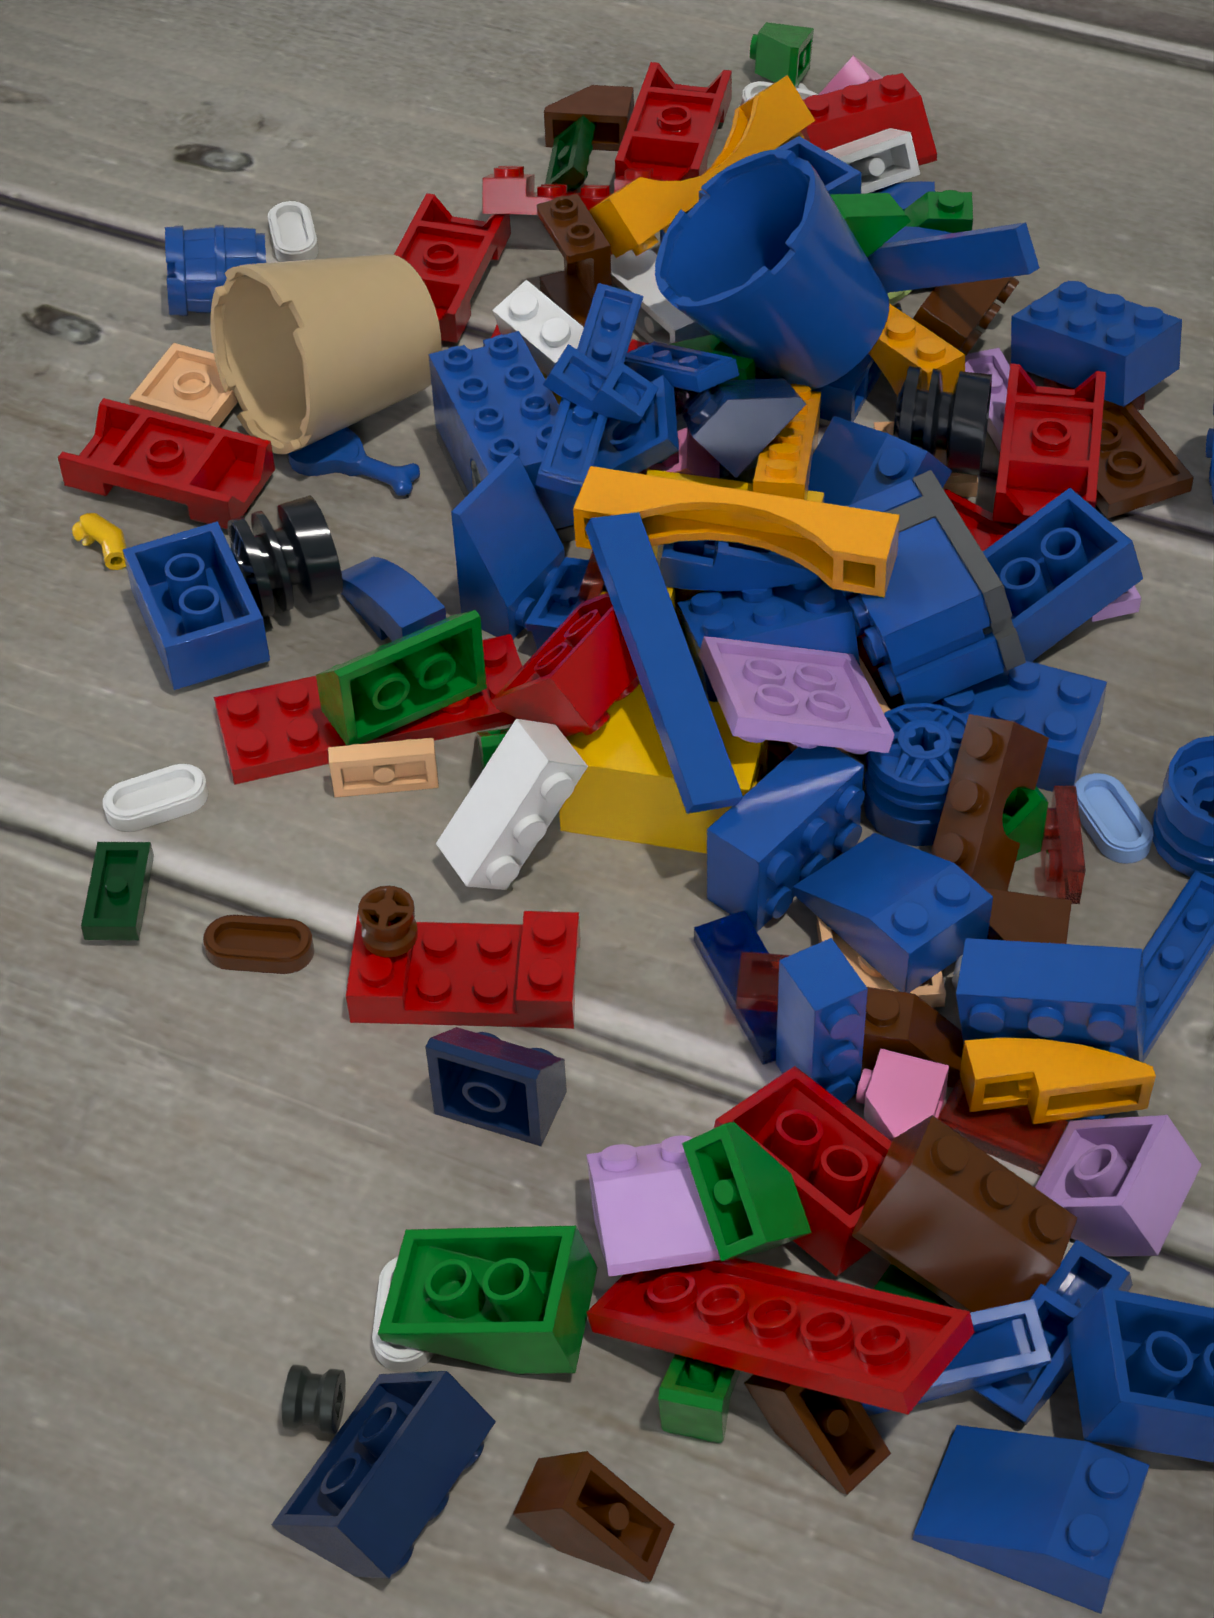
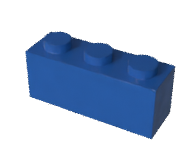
[776,938,868,1104]

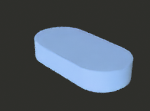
[1071,773,1153,864]

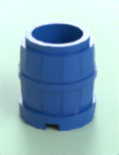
[165,225,266,316]

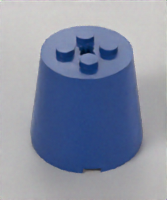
[655,149,889,390]

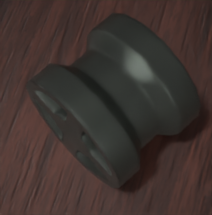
[282,1365,346,1434]

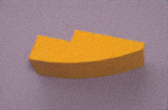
[959,1038,1156,1124]

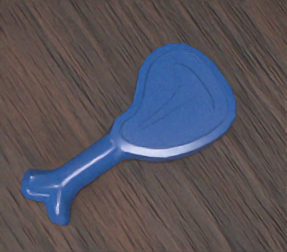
[288,427,420,496]

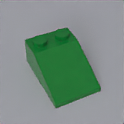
[377,1225,598,1374]

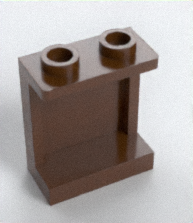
[537,194,612,327]

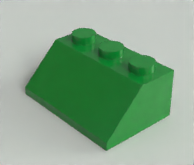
[316,610,487,746]

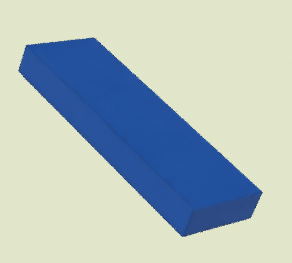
[624,341,739,393]

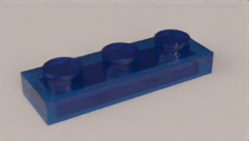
[694,910,779,1065]

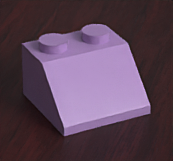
[1035,1115,1201,1257]
[586,1135,721,1277]

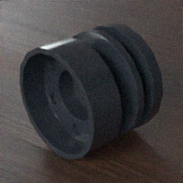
[893,366,992,475]
[228,495,343,618]

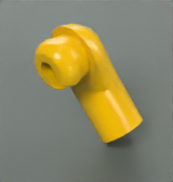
[72,513,126,570]

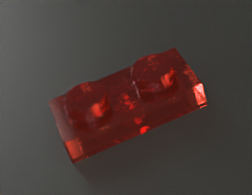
[1043,786,1086,904]

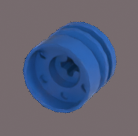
[863,703,968,847]
[1152,736,1214,878]

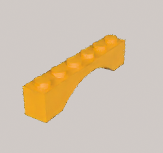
[588,75,815,258]
[868,303,965,397]
[753,384,821,500]
[573,466,900,597]

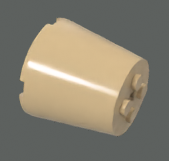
[211,254,441,454]

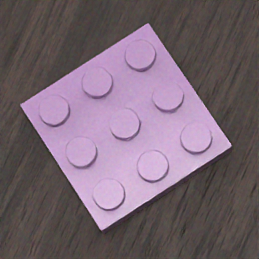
[699,636,895,754]

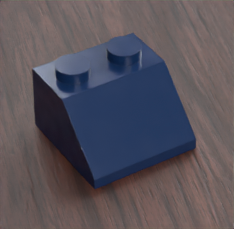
[425,1027,567,1147]

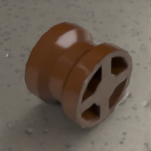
[358,886,418,958]

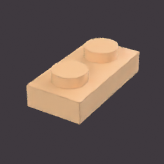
[328,738,439,798]

